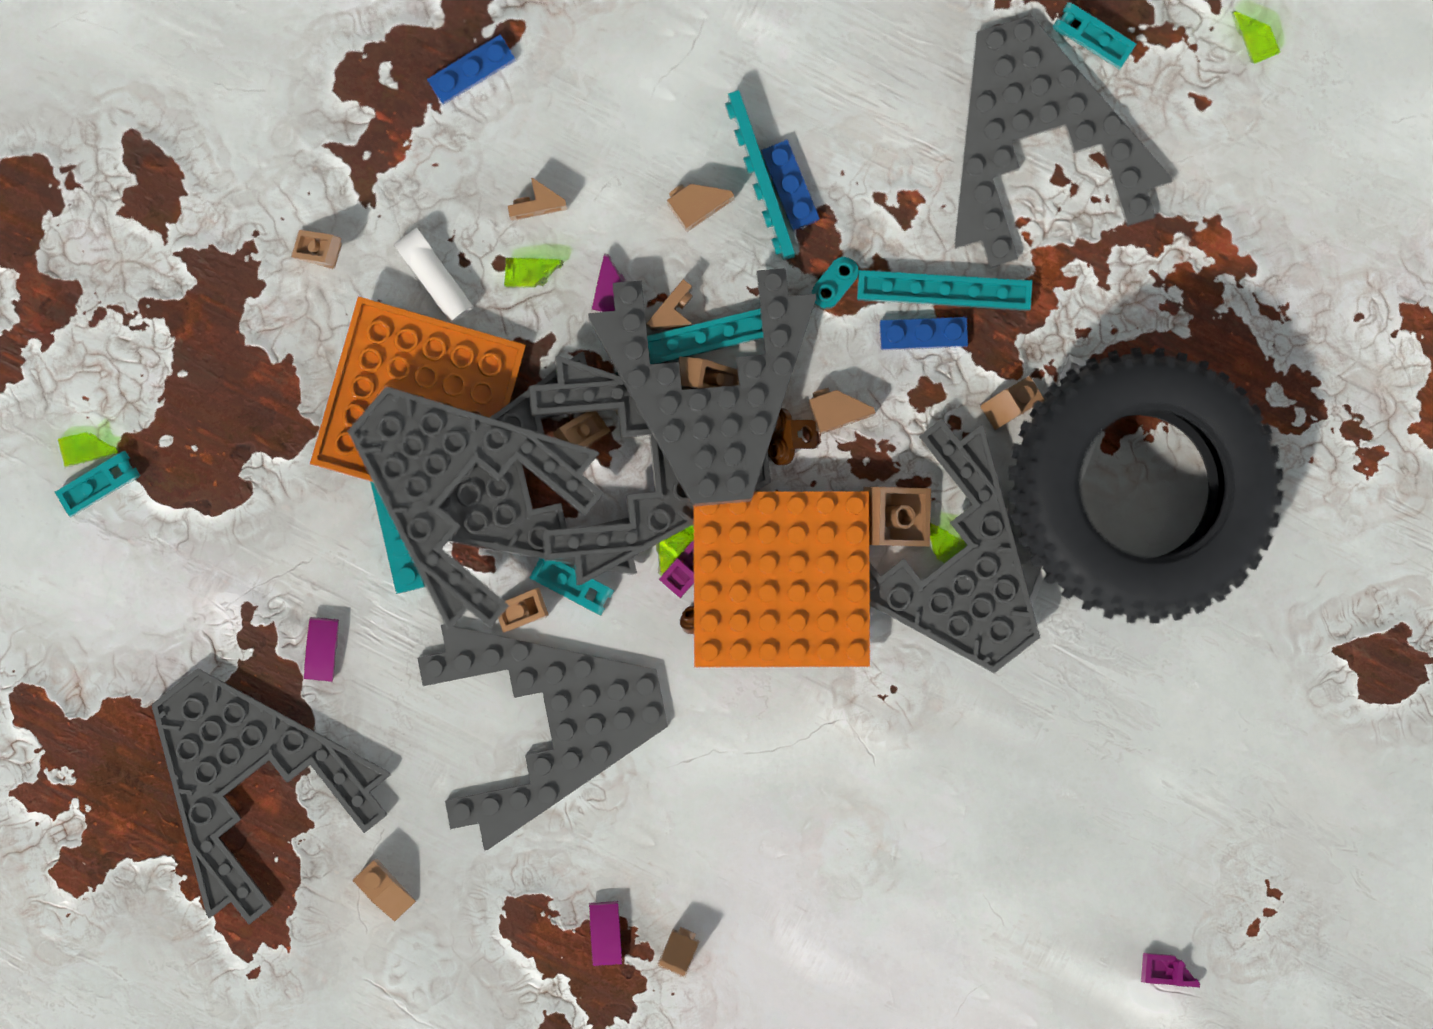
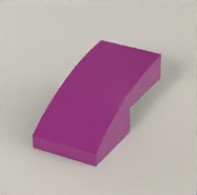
[659,540,694,598]
[304,617,339,682]
[589,901,622,966]

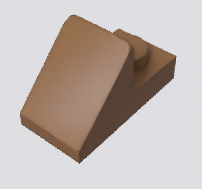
[507,178,568,221]
[291,230,342,269]
[646,279,693,330]
[980,375,1045,431]
[553,411,611,448]
[499,588,549,633]

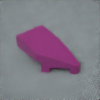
[591,253,625,312]
[1141,953,1200,988]

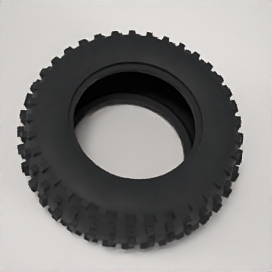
[1007,347,1283,624]

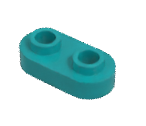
[811,257,859,309]

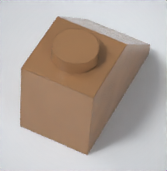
[667,184,734,232]
[678,356,739,390]
[808,388,875,435]
[352,859,416,922]
[658,927,699,977]

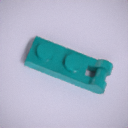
[1052,2,1136,70]
[55,451,140,517]
[529,559,614,616]

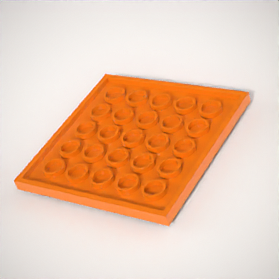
[310,296,526,482]
[693,491,870,668]

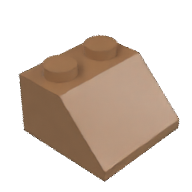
[863,487,931,547]

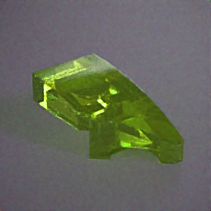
[1231,10,1280,64]
[504,258,564,288]
[57,432,118,468]
[930,522,968,564]
[655,526,694,576]

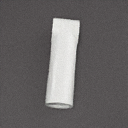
[393,227,474,323]

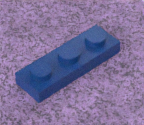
[427,34,516,105]
[761,139,820,231]
[880,317,968,350]

